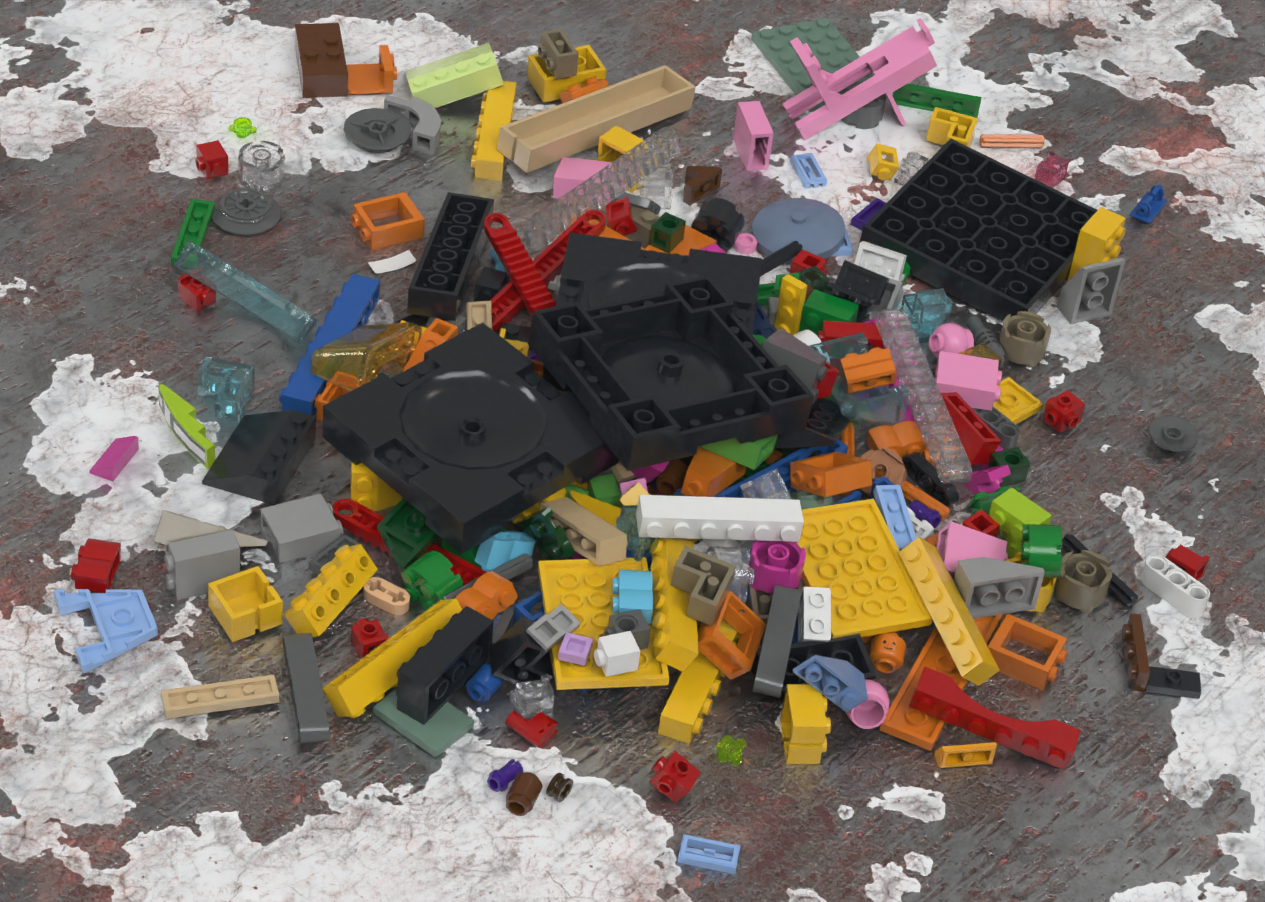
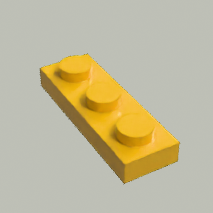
[774,274,807,335]

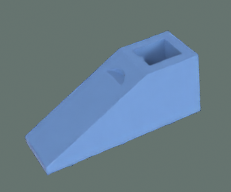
[793,655,868,712]

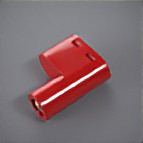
[505,711,559,748]

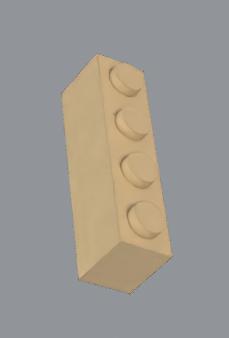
[540,497,628,566]

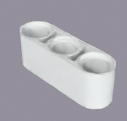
[1140,554,1210,619]

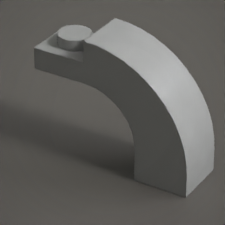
[384,95,441,155]

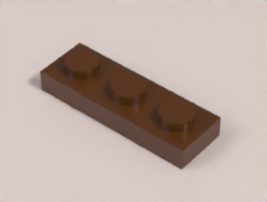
[1122,614,1150,692]

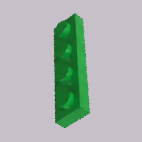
[893,83,982,118]
[171,199,215,268]

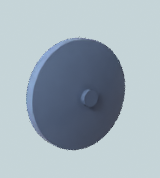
[752,198,845,264]

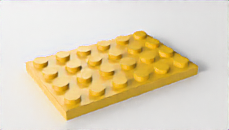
[797,499,933,638]
[538,557,669,690]

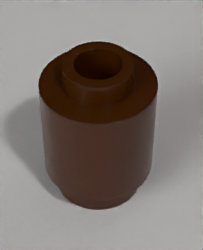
[657,459,688,496]
[506,772,543,816]

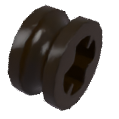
[546,773,573,802]

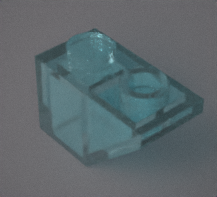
[616,505,656,561]

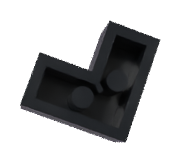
[488,617,554,693]

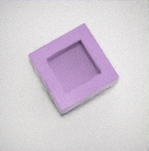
[558,632,593,666]

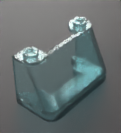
[809,333,909,426]

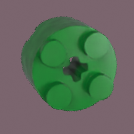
[1021,524,1062,578]
[401,550,463,611]

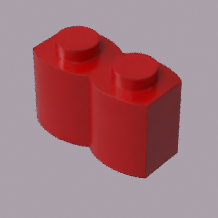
[71,538,121,593]

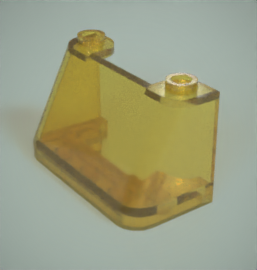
[311,322,422,391]

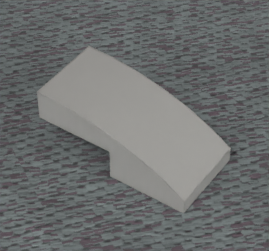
[526,604,581,651]

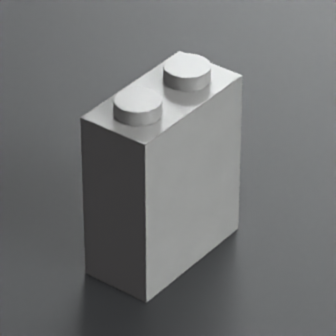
[261,493,343,563]
[165,530,240,600]

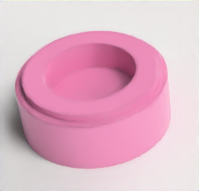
[733,233,757,254]

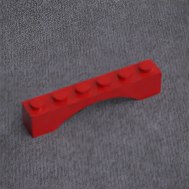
[909,666,1081,770]

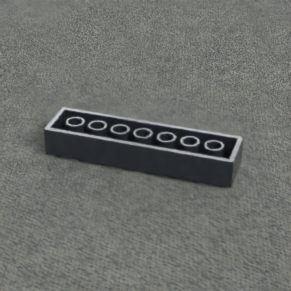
[407,192,494,321]

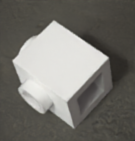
[594,631,640,677]

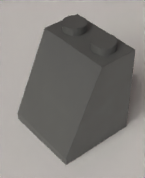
[763,328,828,404]

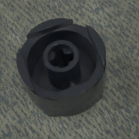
[691,198,744,253]

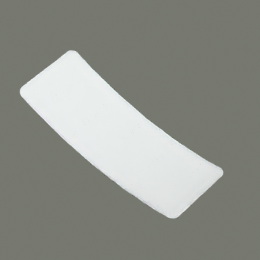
[368,250,416,274]

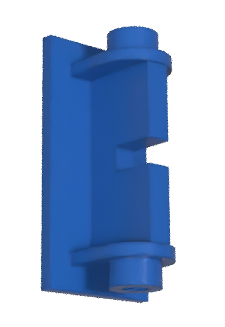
[1129,185,1168,224]

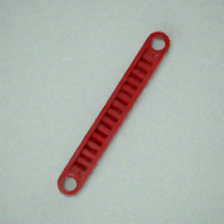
[490,210,606,332]
[484,213,556,317]
[333,499,487,585]

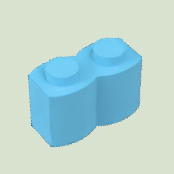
[475,531,536,572]
[612,569,653,624]

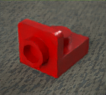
[606,197,637,236]

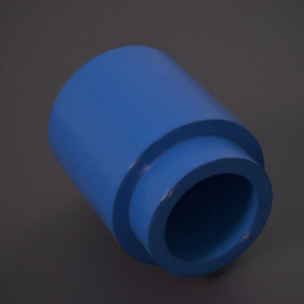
[466,662,504,702]

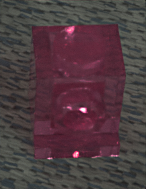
[1035,152,1069,188]

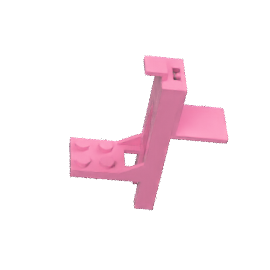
[782,18,937,140]

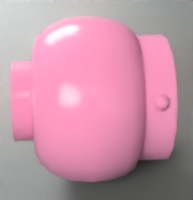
[929,323,974,360]
[845,680,890,729]

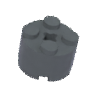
[841,82,886,129]

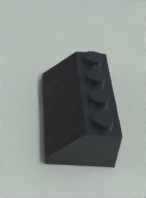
[751,633,877,694]

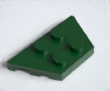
[377,498,439,572]
[514,507,575,560]

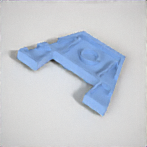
[54,589,158,673]

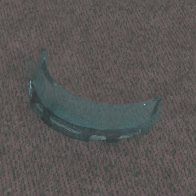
[174,241,319,344]

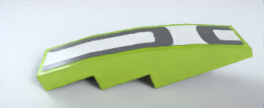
[158,383,215,468]

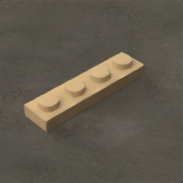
[161,675,279,719]

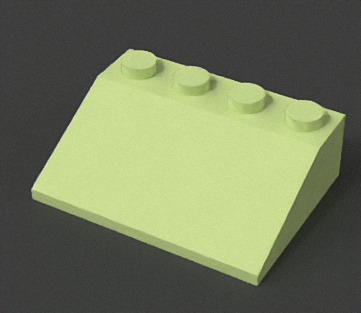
[405,43,504,108]

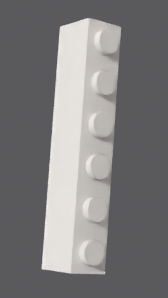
[636,495,804,542]

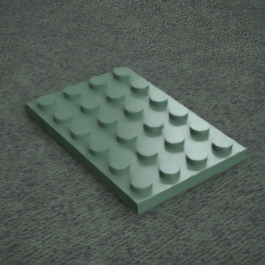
[751,18,873,112]

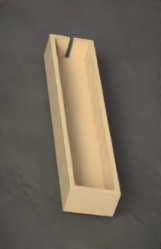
[497,65,696,173]

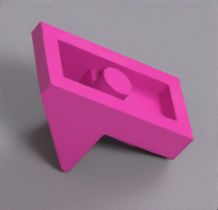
[960,464,1011,495]

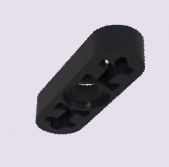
[902,452,959,507]

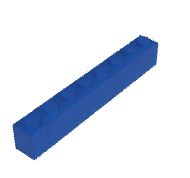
[279,274,380,416]

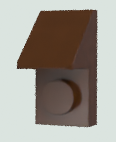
[683,166,722,206]

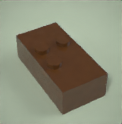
[295,23,348,98]

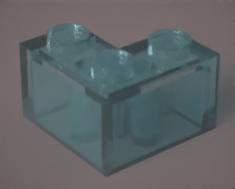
[900,288,952,344]
[198,356,255,422]

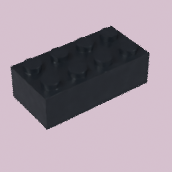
[396,606,494,725]

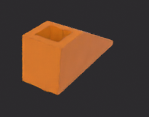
[403,318,458,371]

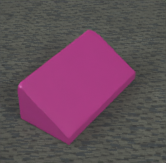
[90,436,139,481]

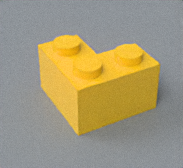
[926,107,978,147]

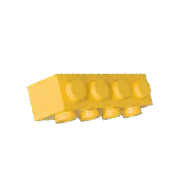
[284,544,378,638]

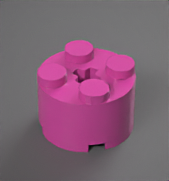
[748,540,806,594]

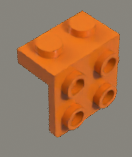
[347,45,397,95]

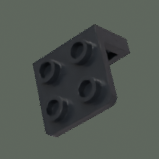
[826,260,890,307]

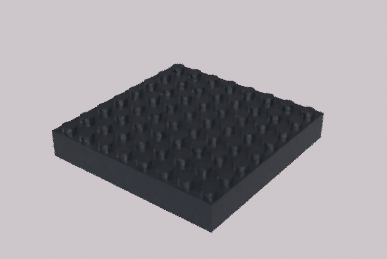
[858,139,1097,321]

